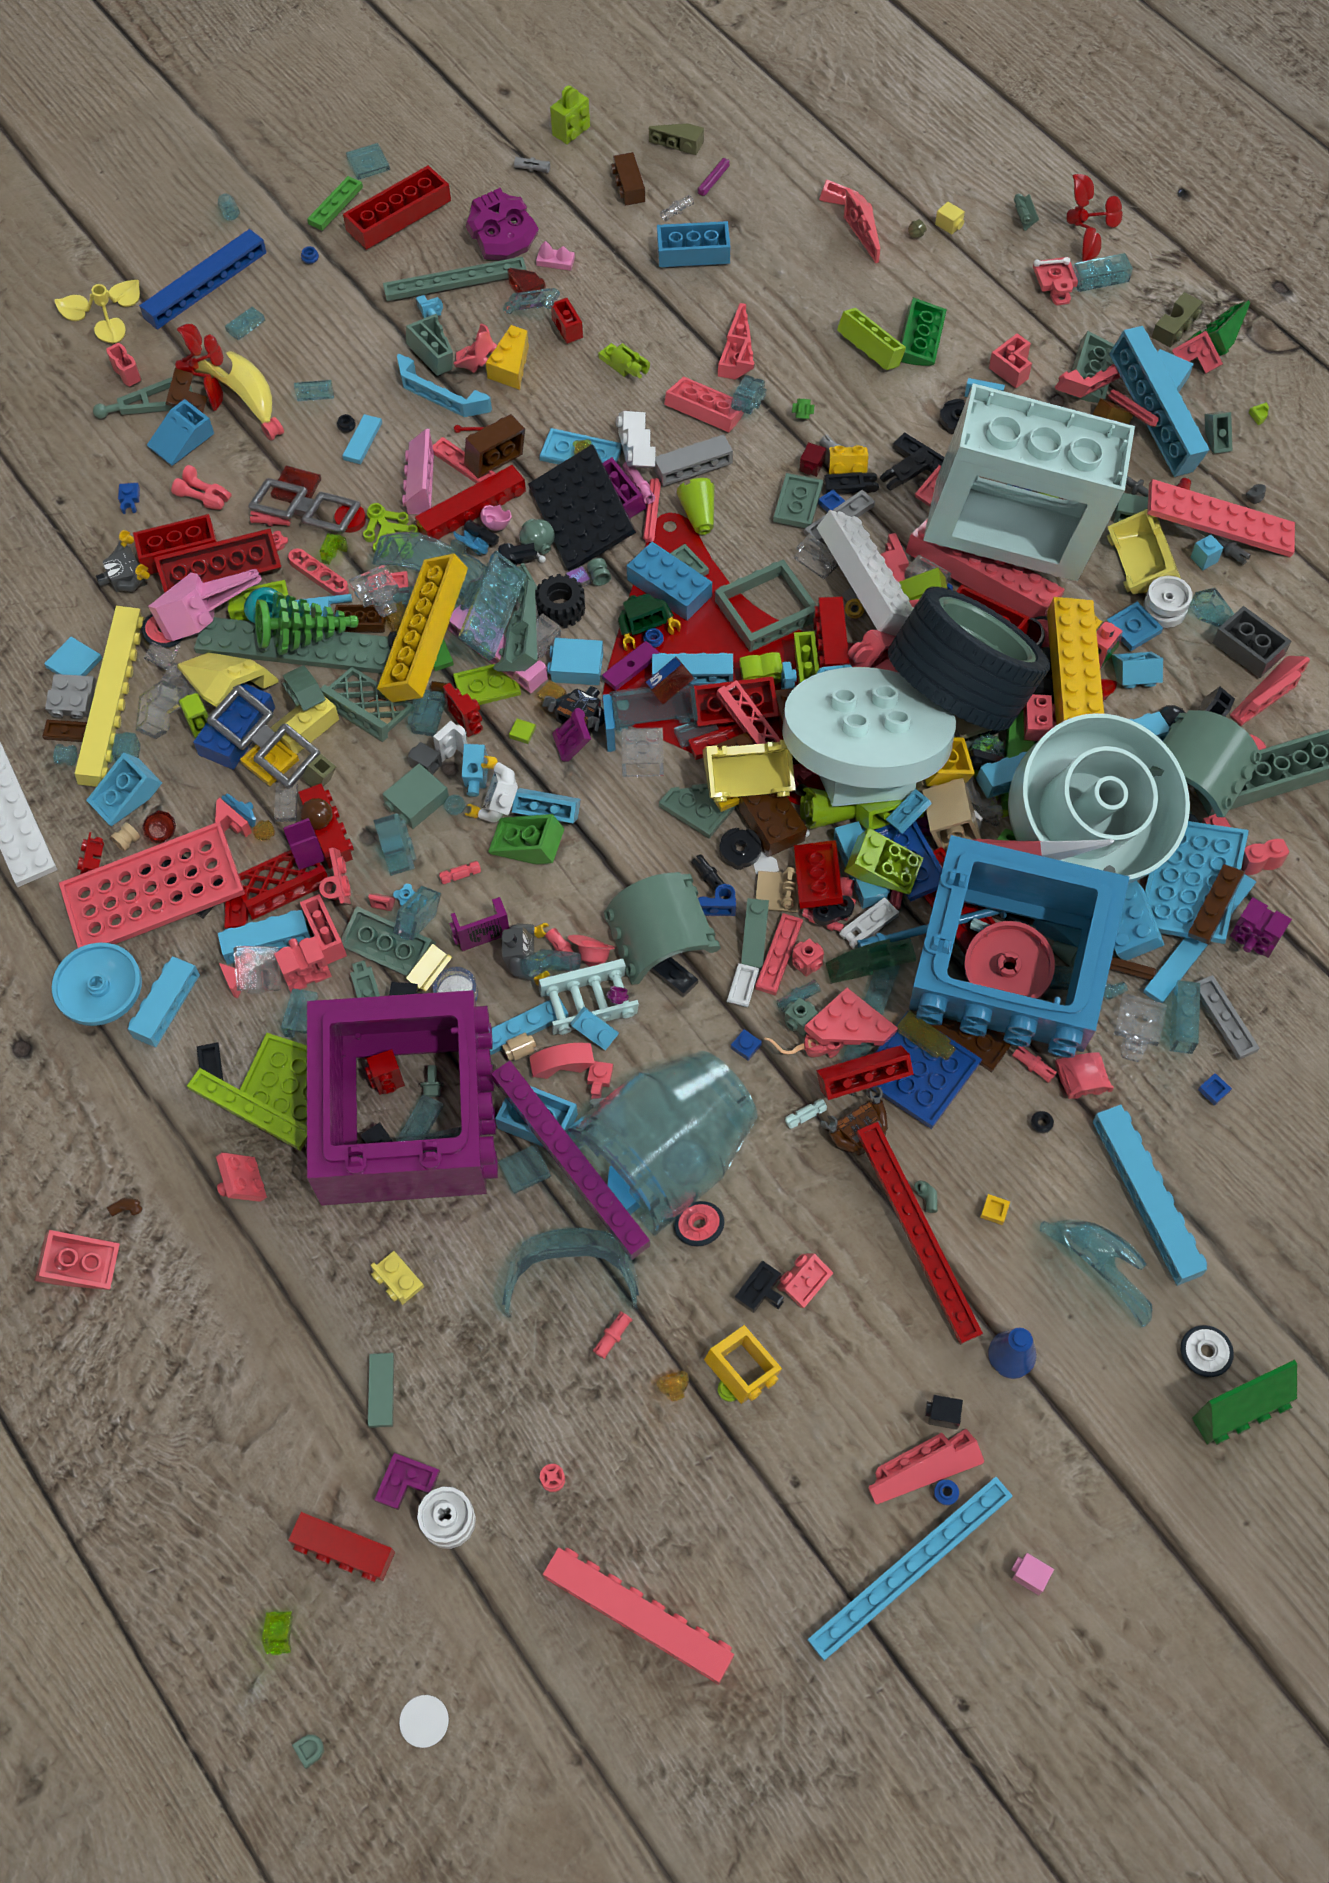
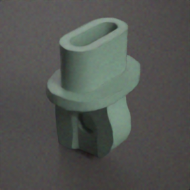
[420,1065,444,1097]

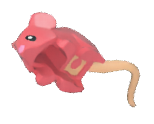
[764,1034,844,1058]

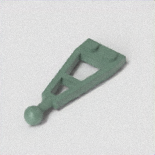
[93,377,193,419]

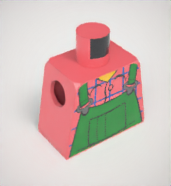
[1096,622,1123,670]

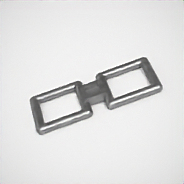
[248,478,360,534]
[207,685,321,788]

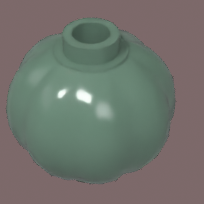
[519,519,555,555]

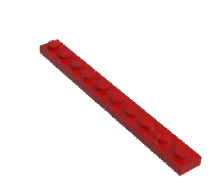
[856,1122,983,1345]

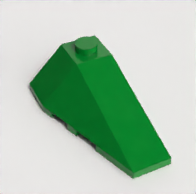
[1189,300,1250,356]

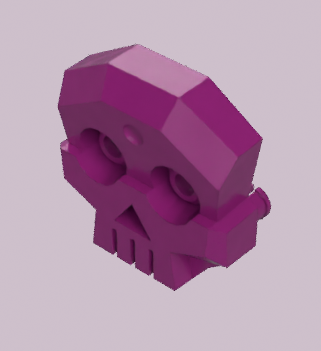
[465,187,539,261]

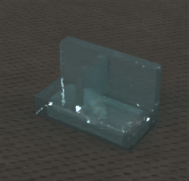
[281,988,318,1038]

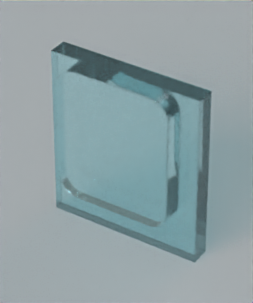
[499,1144,551,1194]

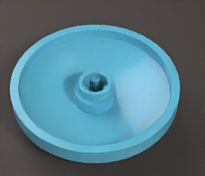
[52,943,142,1026]

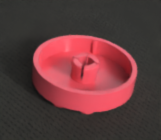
[964,921,1055,1000]

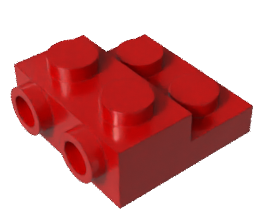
[443,683,483,737]

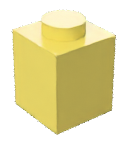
[935,202,965,235]

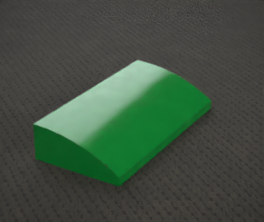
[900,297,947,366]

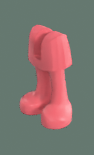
[171,465,232,510]

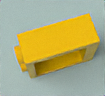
[704,1325,782,1404]

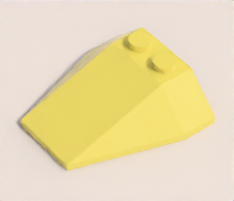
[177,652,279,707]

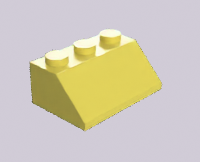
[270,696,339,754]

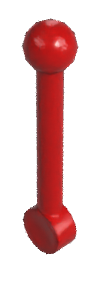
[454,425,488,433]

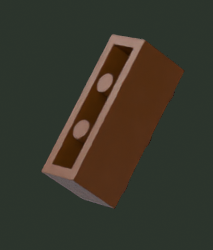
[611,152,645,206]

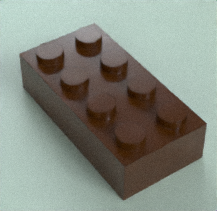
[335,604,387,632]

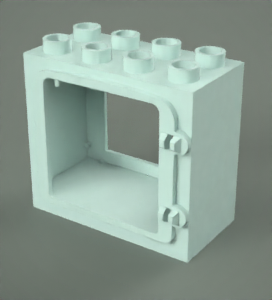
[923,383,1135,581]

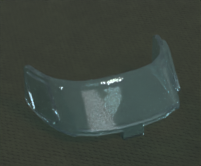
[372,532,489,611]
[502,1228,640,1318]

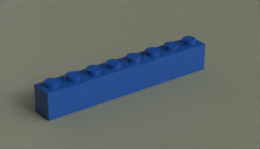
[139,229,267,330]

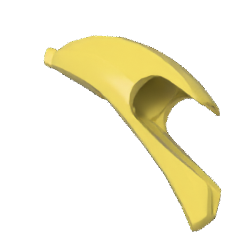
[195,351,272,423]

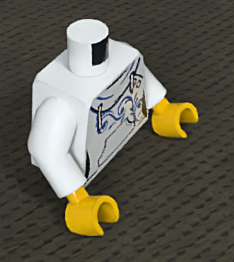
[465,756,518,822]

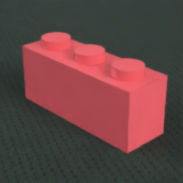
[300,894,347,964]

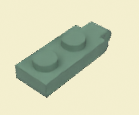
[350,960,380,998]

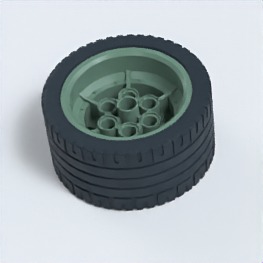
[888,587,1050,731]

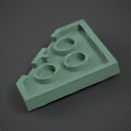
[659,783,737,839]

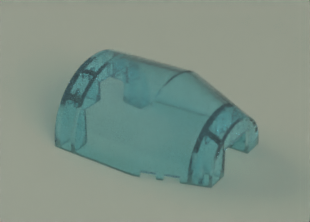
[565,1051,758,1236]

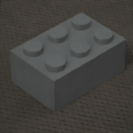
[1212,606,1291,678]

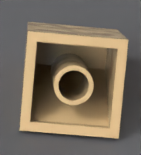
[922,778,981,852]

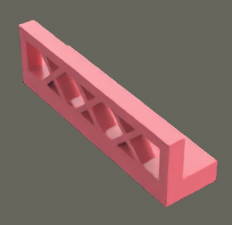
[716,680,781,744]

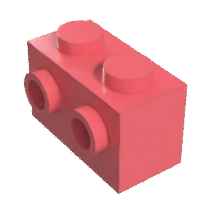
[1023,694,1056,741]

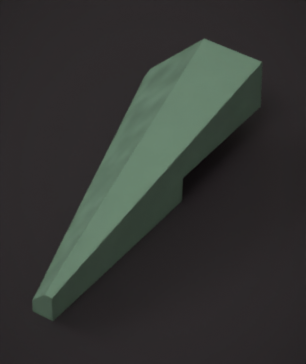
[493,579,537,672]

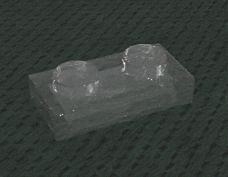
[274,782,298,822]

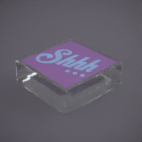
[565,566,592,587]

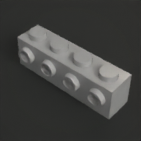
[654,434,733,486]

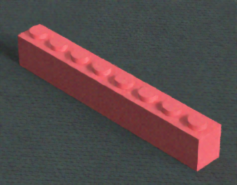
[543,1547,734,1685]

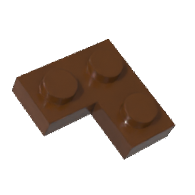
[166,368,207,413]

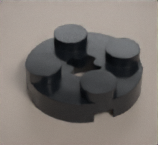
[940,399,965,434]
[719,828,761,870]

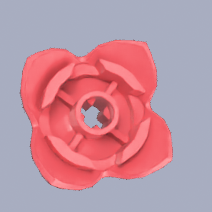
[453,323,497,373]

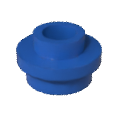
[301,246,319,264]
[644,628,663,647]
[934,1480,959,1505]

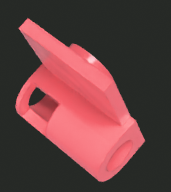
[319,848,351,905]

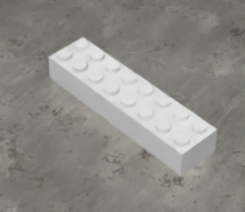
[817,510,914,636]

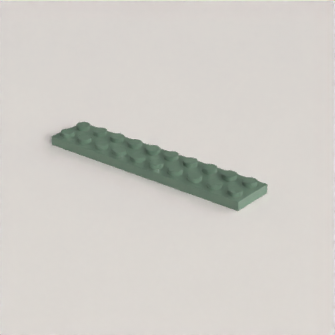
[194,617,391,674]

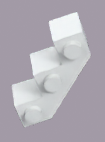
[616,411,655,468]

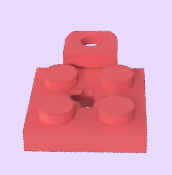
[1033,257,1078,305]

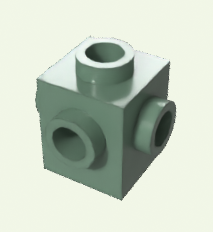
[784,997,819,1038]

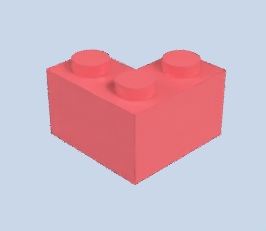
[989,333,1032,388]

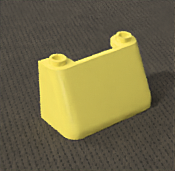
[1107,509,1181,594]
[703,740,795,802]

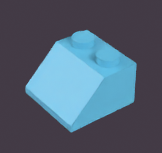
[1112,651,1163,688]

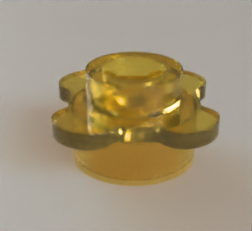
[573,439,592,455]

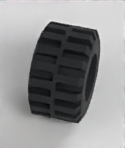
[535,574,586,629]

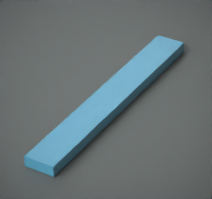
[1143,874,1256,1005]

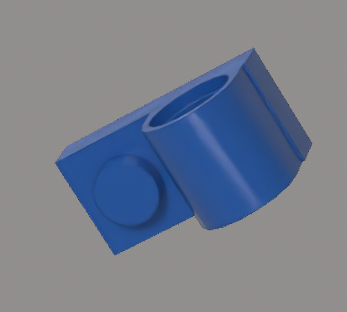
[698,884,736,916]

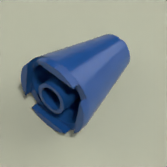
[988,1328,1037,1379]

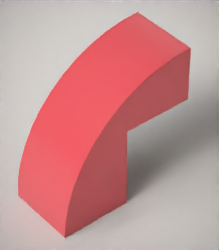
[529,1043,595,1079]

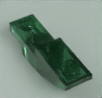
[826,938,916,984]

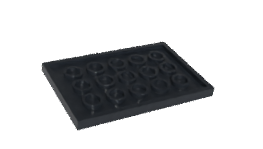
[528,444,636,572]

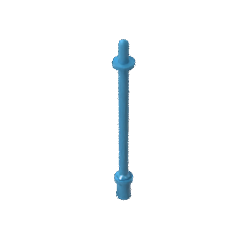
[857,908,1007,954]

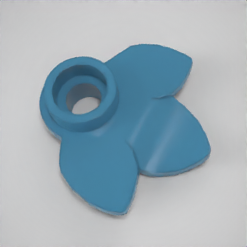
[453,530,489,555]

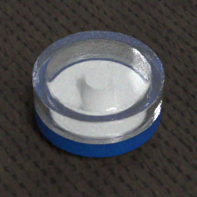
[432,967,478,1001]

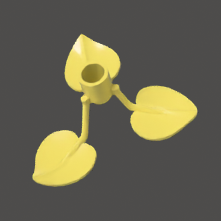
[55,280,140,344]

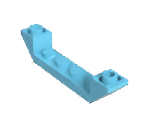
[397,354,492,417]

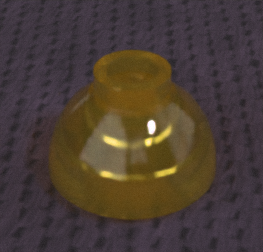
[656,1371,689,1401]

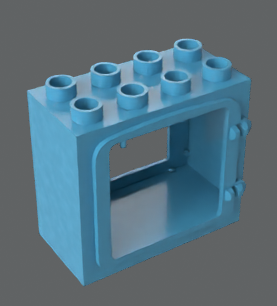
[909,835,1130,1058]

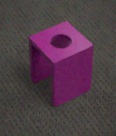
[283,819,325,870]

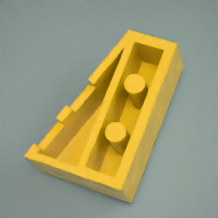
[486,325,529,390]

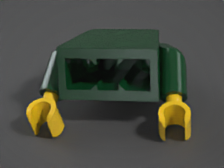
[618,594,681,651]

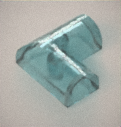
[522,949,581,977]

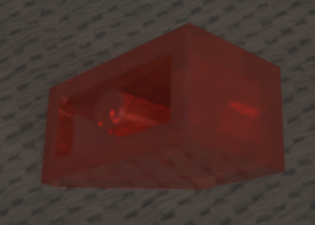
[507,268,546,305]

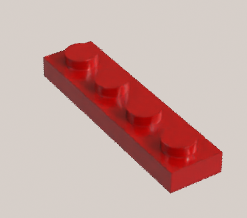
[688,719,770,760]

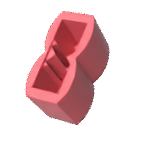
[106,343,141,387]
[1241,839,1289,875]

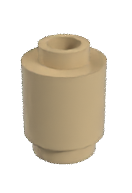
[502,1032,536,1061]

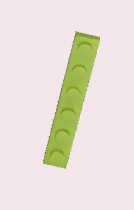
[187,1068,307,1151]

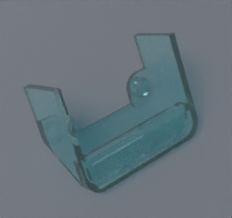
[609,682,698,731]

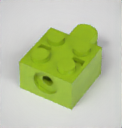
[550,85,590,144]

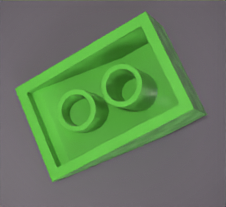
[488,814,564,864]

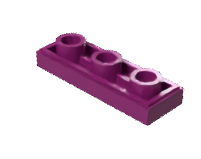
[602,641,660,691]

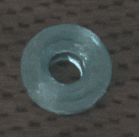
[444,795,466,815]

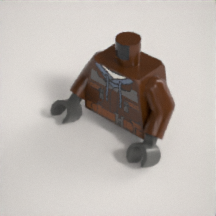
[821,1086,888,1156]

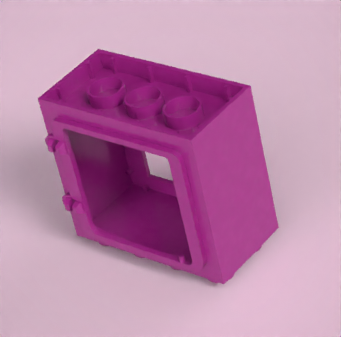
[307,990,498,1206]

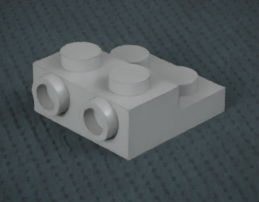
[45,674,96,719]

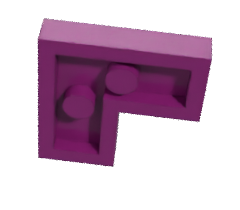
[375,1453,440,1510]

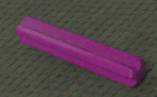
[697,158,730,196]

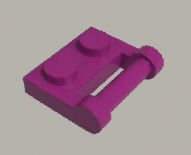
[552,708,591,762]

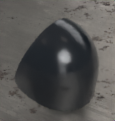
[1026,618,1045,647]

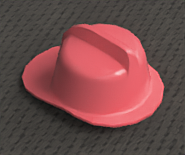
[568,935,615,967]

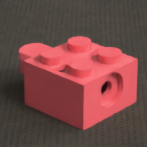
[848,630,896,668]

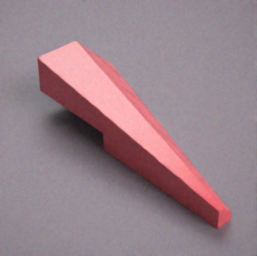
[718,303,754,380]

